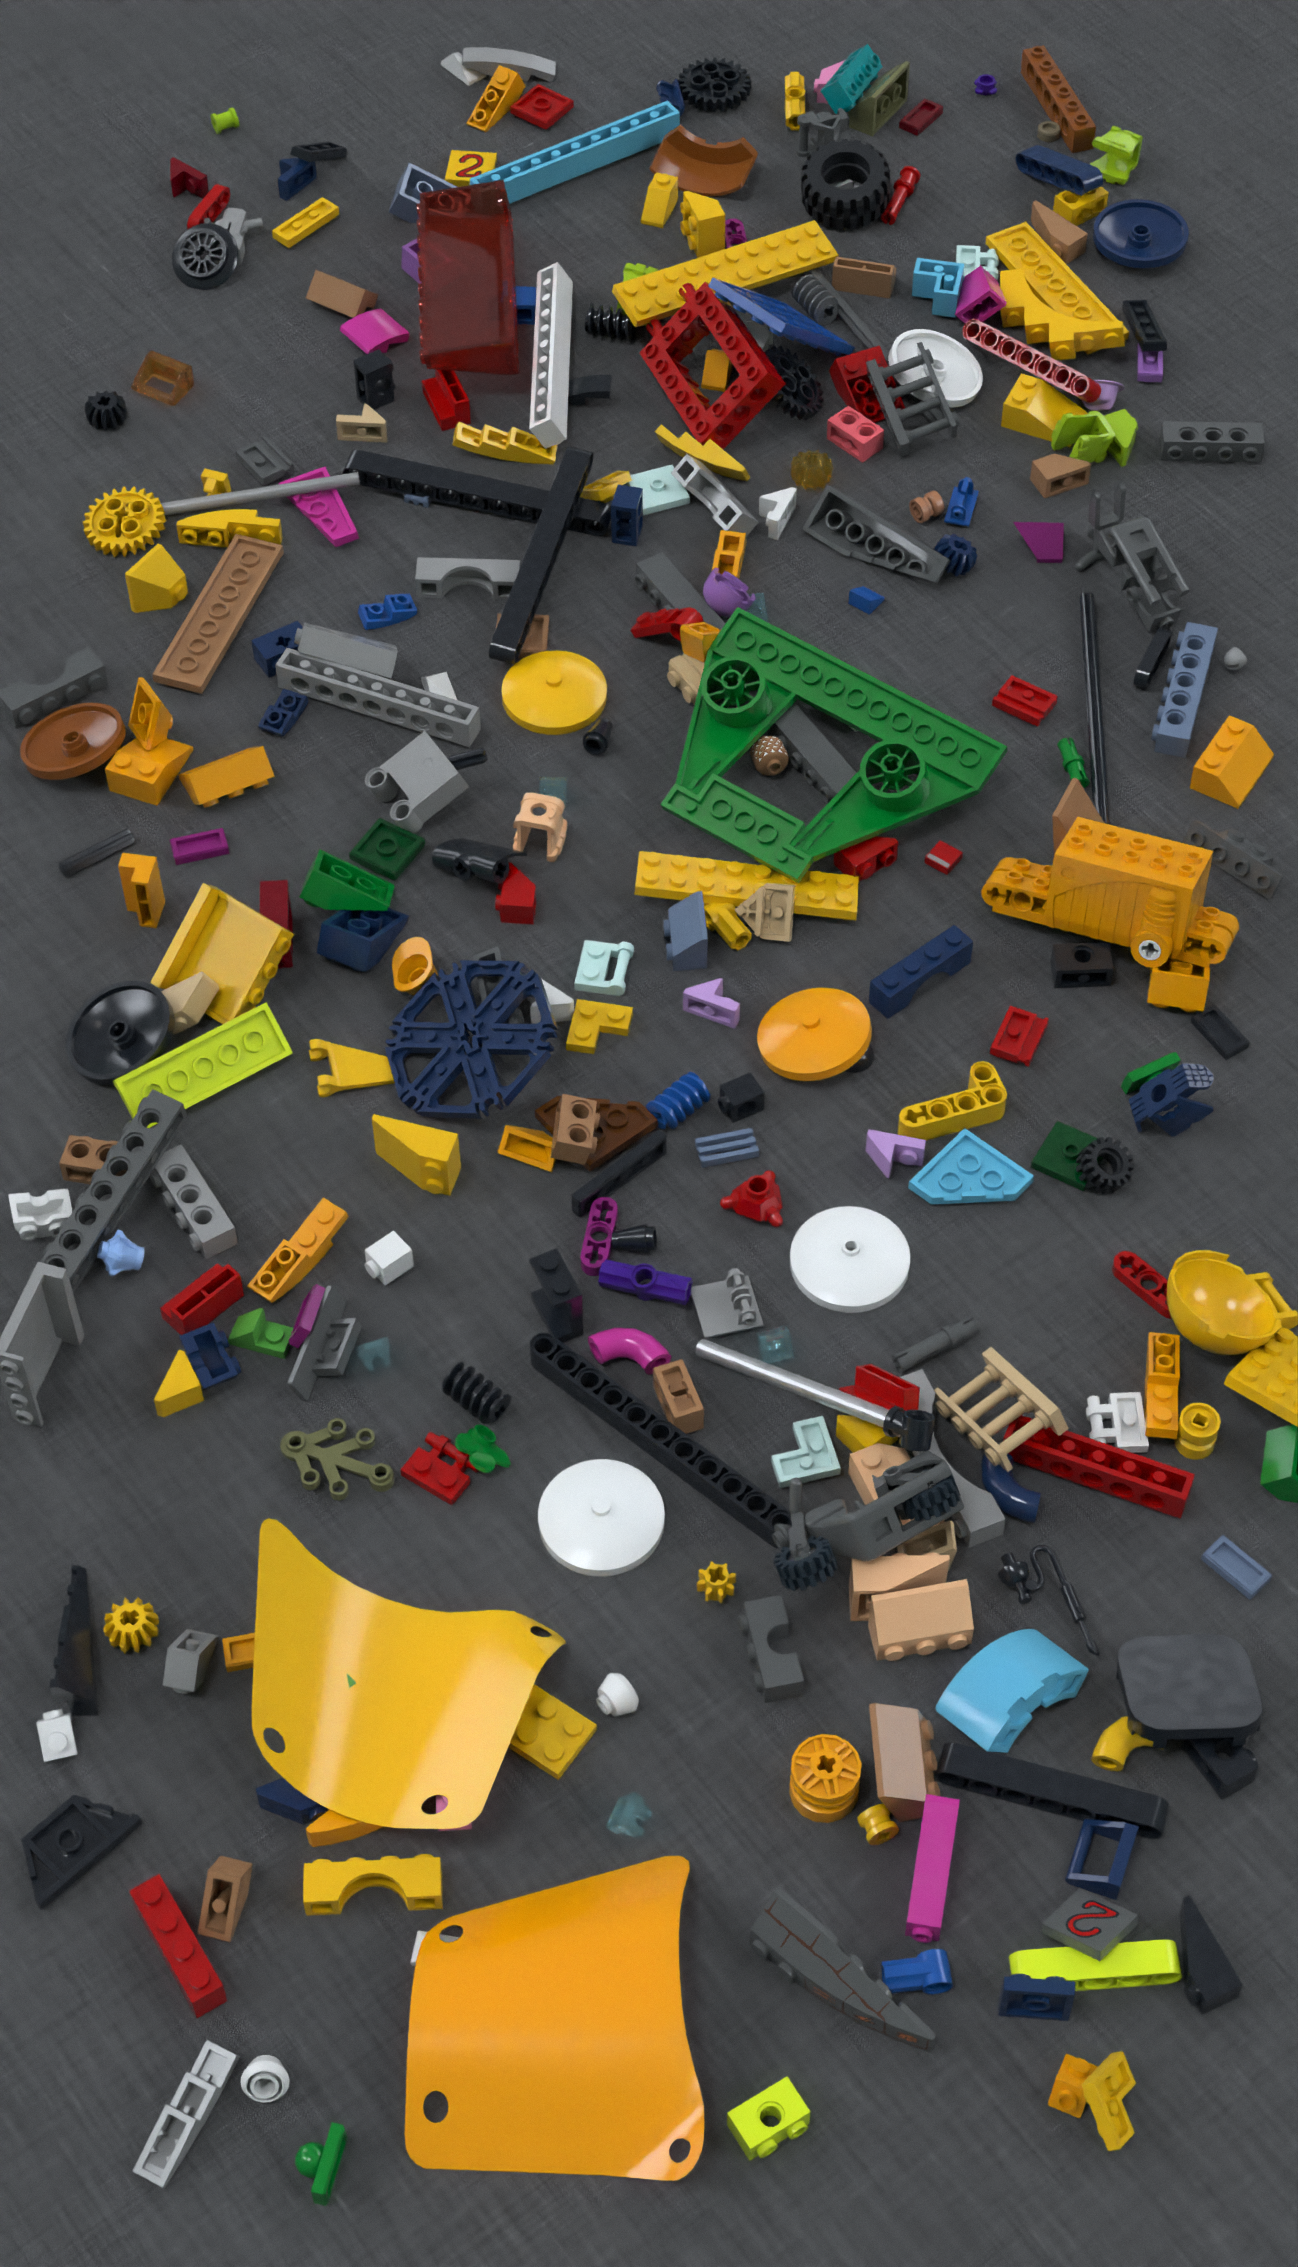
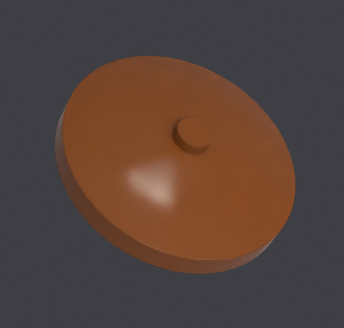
[20,703,126,780]

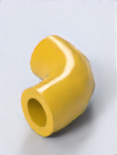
[1091,1716,1163,1771]

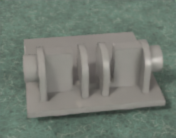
[691,1268,764,1339]

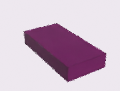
[169,828,229,865]
[289,1284,326,1348]

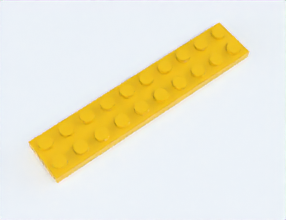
[612,220,839,328]

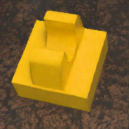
[201,468,231,496]

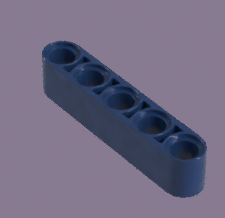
[1015,145,1103,196]

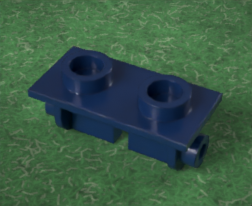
[656,78,685,117]

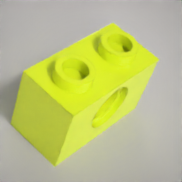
[727,2076,811,2161]

